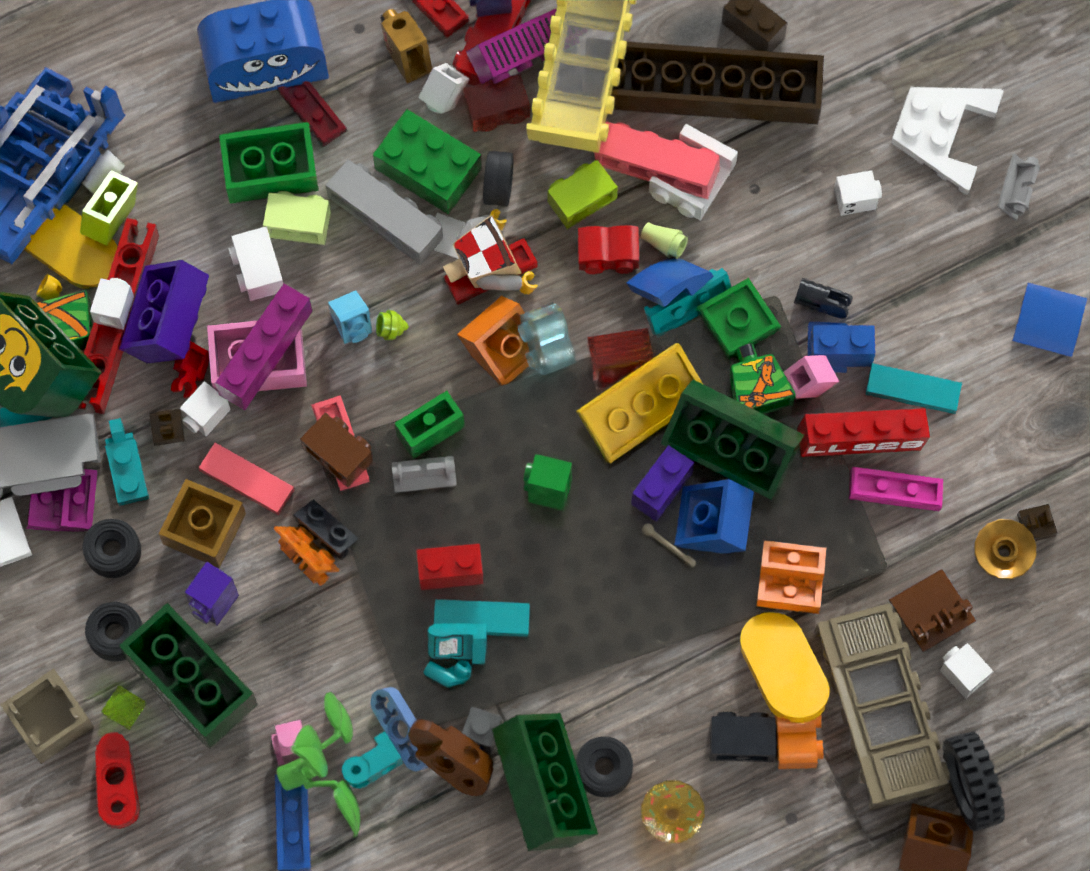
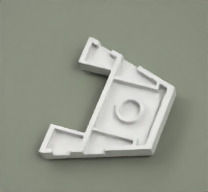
[891,87,1004,195]

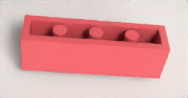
[594,121,720,199]

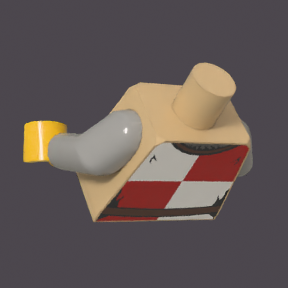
[443,209,538,295]

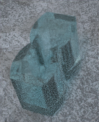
[518,302,576,376]

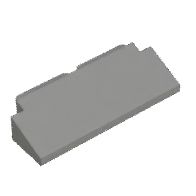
[0,413,101,498]

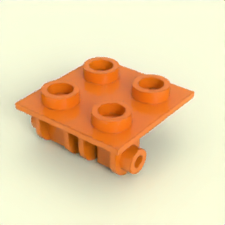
[273,526,340,586]

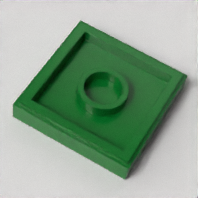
[696,278,781,359]

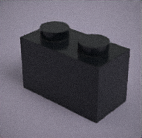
[710,712,776,762]

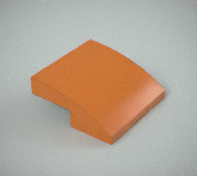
[756,540,826,614]

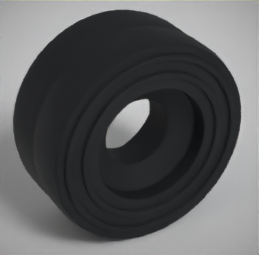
[483,151,514,206]
[82,519,141,578]
[85,602,143,662]
[576,736,633,797]

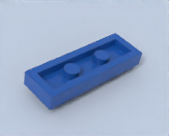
[275,775,311,871]

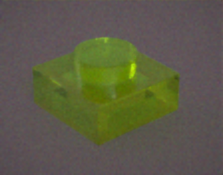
[101,685,147,730]

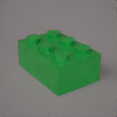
[373,109,482,215]
[219,122,319,204]

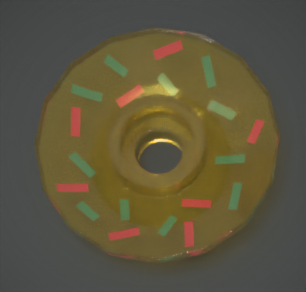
[641,780,705,844]

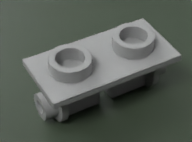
[997,154,1040,221]
[392,456,457,493]

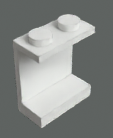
[649,124,738,221]

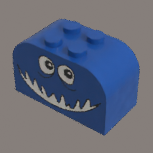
[197,0,329,103]

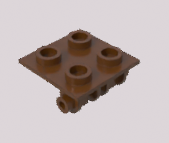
[889,569,976,652]

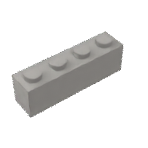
[325,159,443,265]

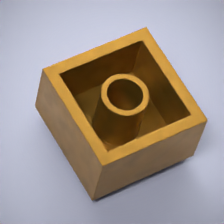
[159,479,246,568]

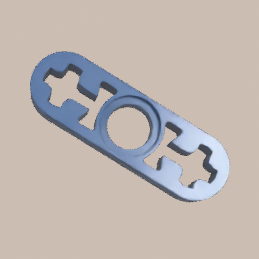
[370,687,429,771]

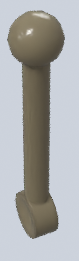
[642,524,696,568]

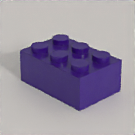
[119,260,209,364]

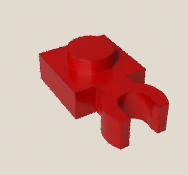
[171,341,210,399]

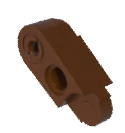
[408,719,494,796]

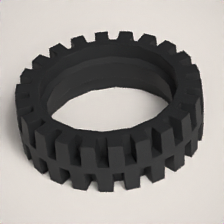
[942,731,1005,831]

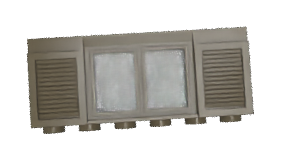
[815,603,950,811]

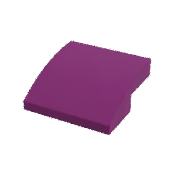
[26,469,97,532]

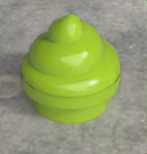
[376,310,409,341]

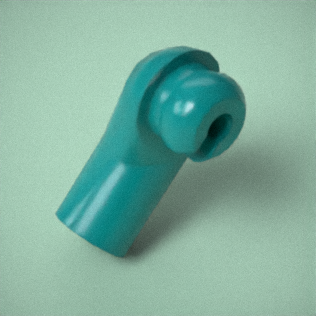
[423,660,472,687]

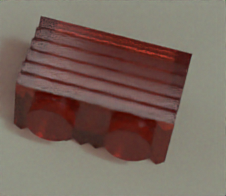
[587,328,654,382]

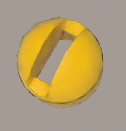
[36,274,62,300]

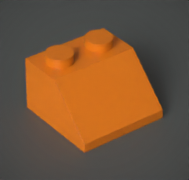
[457,296,549,387]

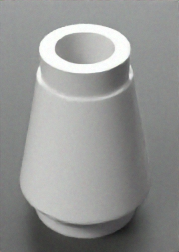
[82,150,125,194]

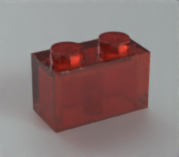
[463,74,530,132]

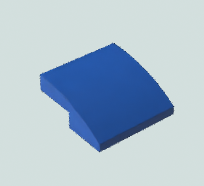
[627,258,714,307]
[1012,282,1087,357]

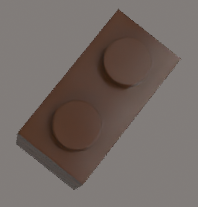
[300,412,373,488]

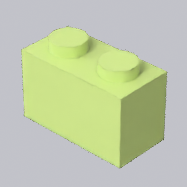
[263,191,331,245]

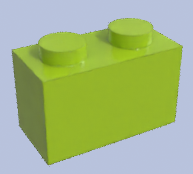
[547,160,618,229]
[80,171,138,246]

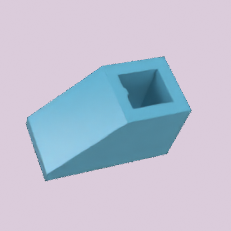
[328,290,372,344]

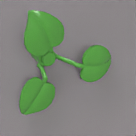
[277,692,361,838]

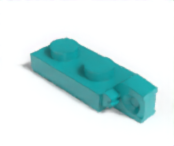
[105,418,149,506]

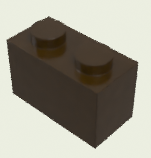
[721,0,787,52]

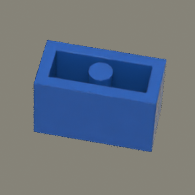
[810,325,875,367]

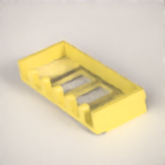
[526,0,637,153]

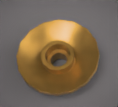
[974,519,1036,580]

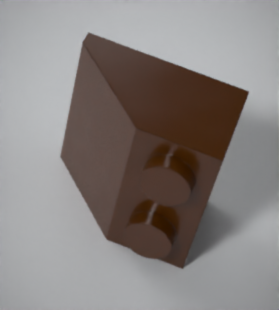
[898,803,974,871]

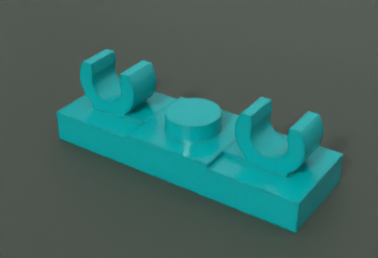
[644,268,732,339]

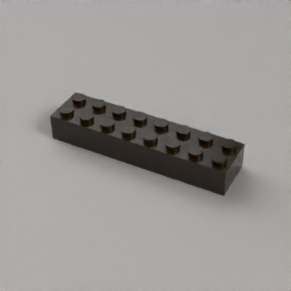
[582,38,824,125]

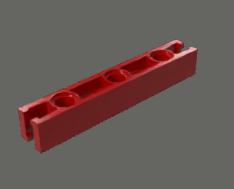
[78,218,159,415]

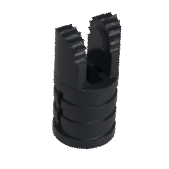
[794,277,853,319]

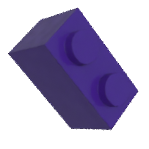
[631,445,694,522]
[185,562,239,626]

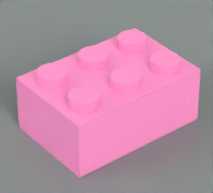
[207,321,307,392]

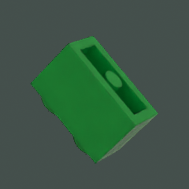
[395,390,465,459]
[523,454,572,511]

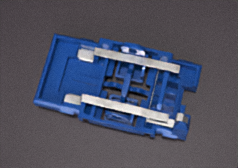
[0,67,126,265]

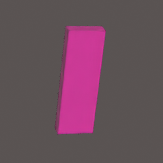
[849,467,943,511]

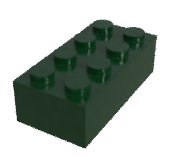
[660,379,804,500]
[491,713,598,851]

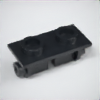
[293,499,359,560]

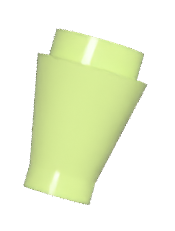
[641,222,688,258]

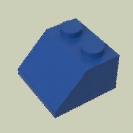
[674,479,754,554]

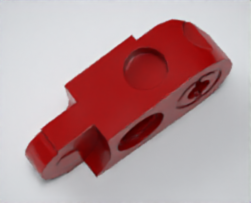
[95,732,140,829]

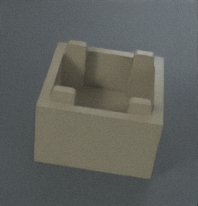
[0,668,94,764]

